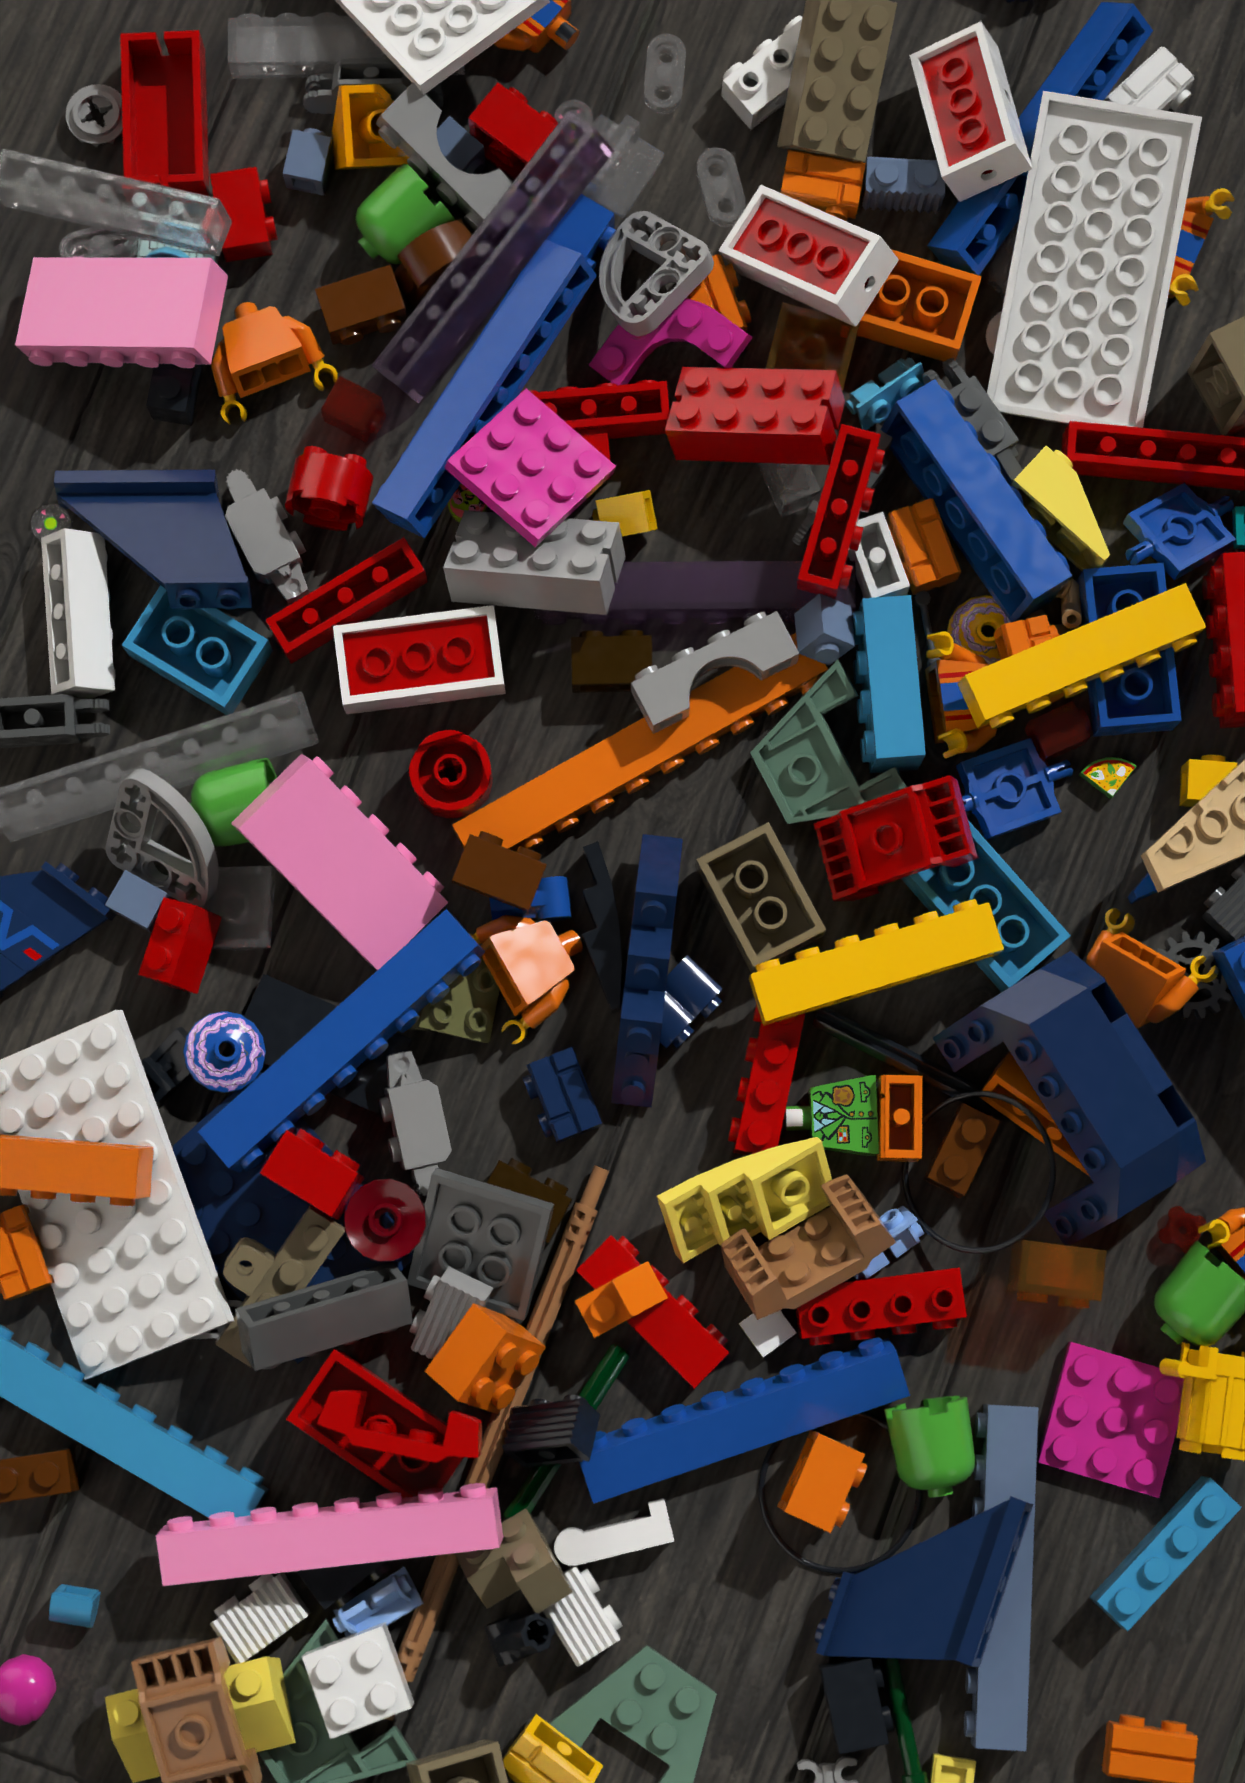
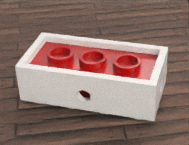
[909,21,1032,202]
[718,185,899,327]
[333,605,506,715]

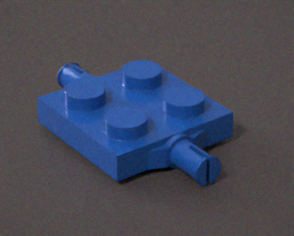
[1123,483,1236,580]
[956,738,1073,840]

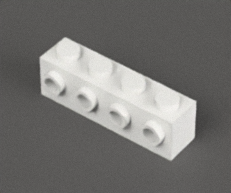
[721,16,802,130]
[41,528,115,699]

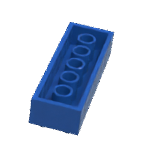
[880,379,1072,622]

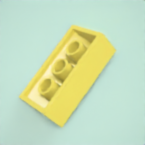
[105,1656,296,1783]

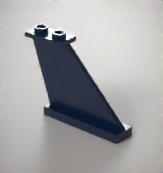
[54,470,252,610]
[815,1496,1033,1667]

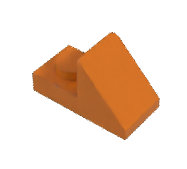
[575,1261,668,1338]

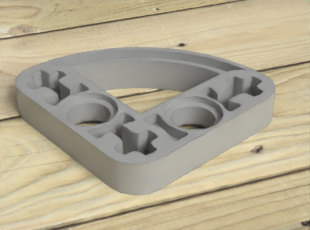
[599,211,714,336]
[106,769,219,907]

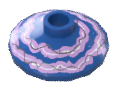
[183,1011,266,1093]

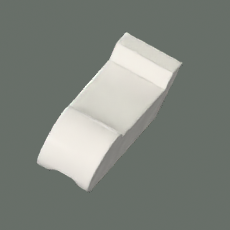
[554,1498,674,1566]

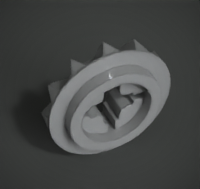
[66,84,123,148]

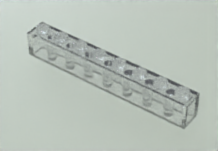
[0,691,320,842]

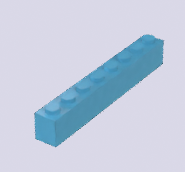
[0,1324,270,1518]

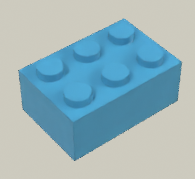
[122,585,273,717]

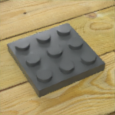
[407,1168,555,1321]

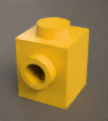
[593,490,657,536]
[1179,755,1238,807]

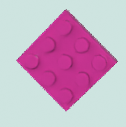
[445,388,616,548]
[1037,1342,1184,1498]

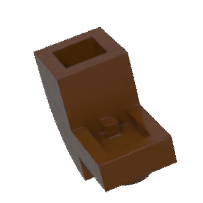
[394,219,482,307]

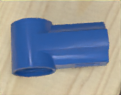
[489,876,572,923]

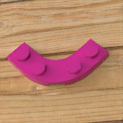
[589,299,753,385]

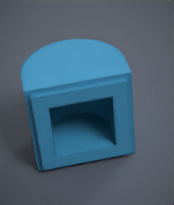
[49,1584,101,1628]

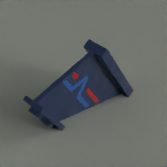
[0,861,116,999]

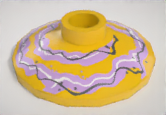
[947,595,1010,664]

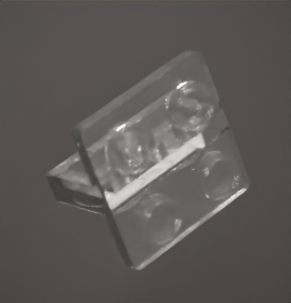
[559,114,664,218]

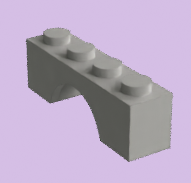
[375,82,528,237]
[631,611,799,734]

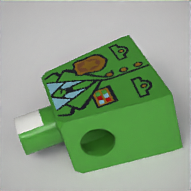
[785,1075,879,1156]

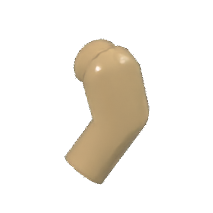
[1056,578,1082,629]

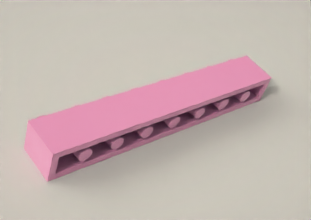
[156,1483,503,1586]

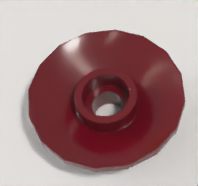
[344,1179,426,1262]

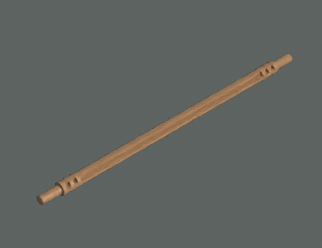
[385,1165,609,1721]

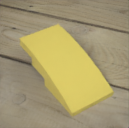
[657,1137,832,1263]

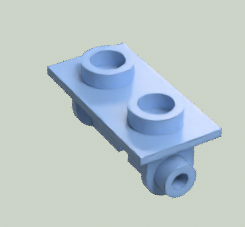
[854,1205,925,1281]
[332,1567,424,1637]

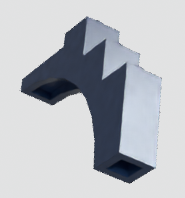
[611,834,683,1108]

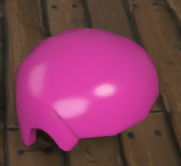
[0,1654,56,1726]

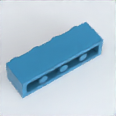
[1089,1476,1242,1631]

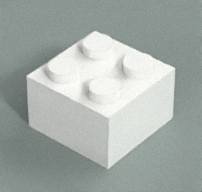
[302,1622,414,1739]

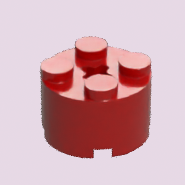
[285,446,373,531]
[409,730,493,818]

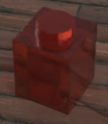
[321,376,386,443]
[1024,701,1092,763]

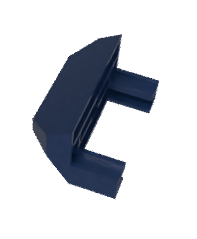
[933,951,1206,1248]

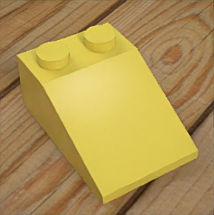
[1011,446,1110,571]

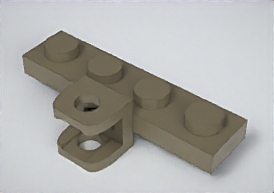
[215,1205,345,1367]

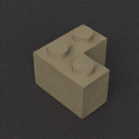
[455,1508,573,1613]

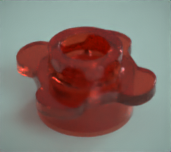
[1159,1206,1207,1253]

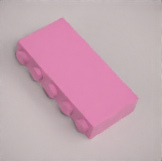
[15,257,228,368]
[231,754,448,970]

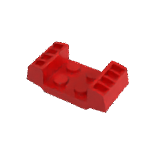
[814,775,978,901]
[317,1390,482,1463]

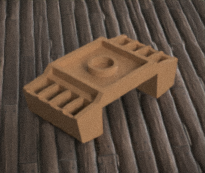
[721,1174,896,1320]
[131,1637,262,1783]

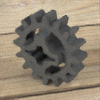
[1155,931,1232,1020]

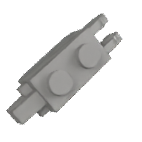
[225,469,309,604]
[379,1051,452,1197]

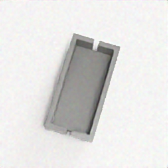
[443,510,626,615]

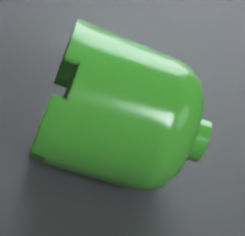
[356,163,455,265]
[190,758,277,846]
[1154,1240,1245,1346]
[884,1396,975,1498]

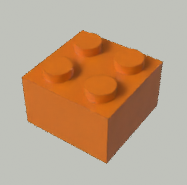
[425,1303,546,1414]
[777,1430,867,1533]

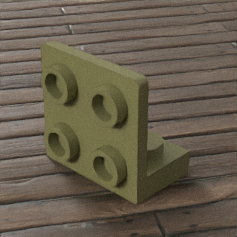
[409,958,500,1043]

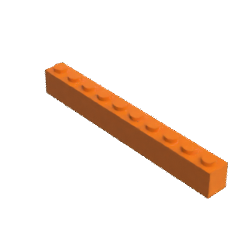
[452,633,828,852]

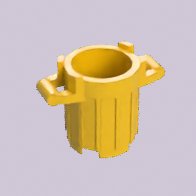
[1159,1342,1245,1461]

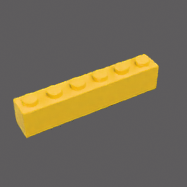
[958,583,1206,729]
[749,899,1004,1026]

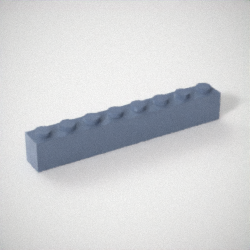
[964,1404,1038,1751]

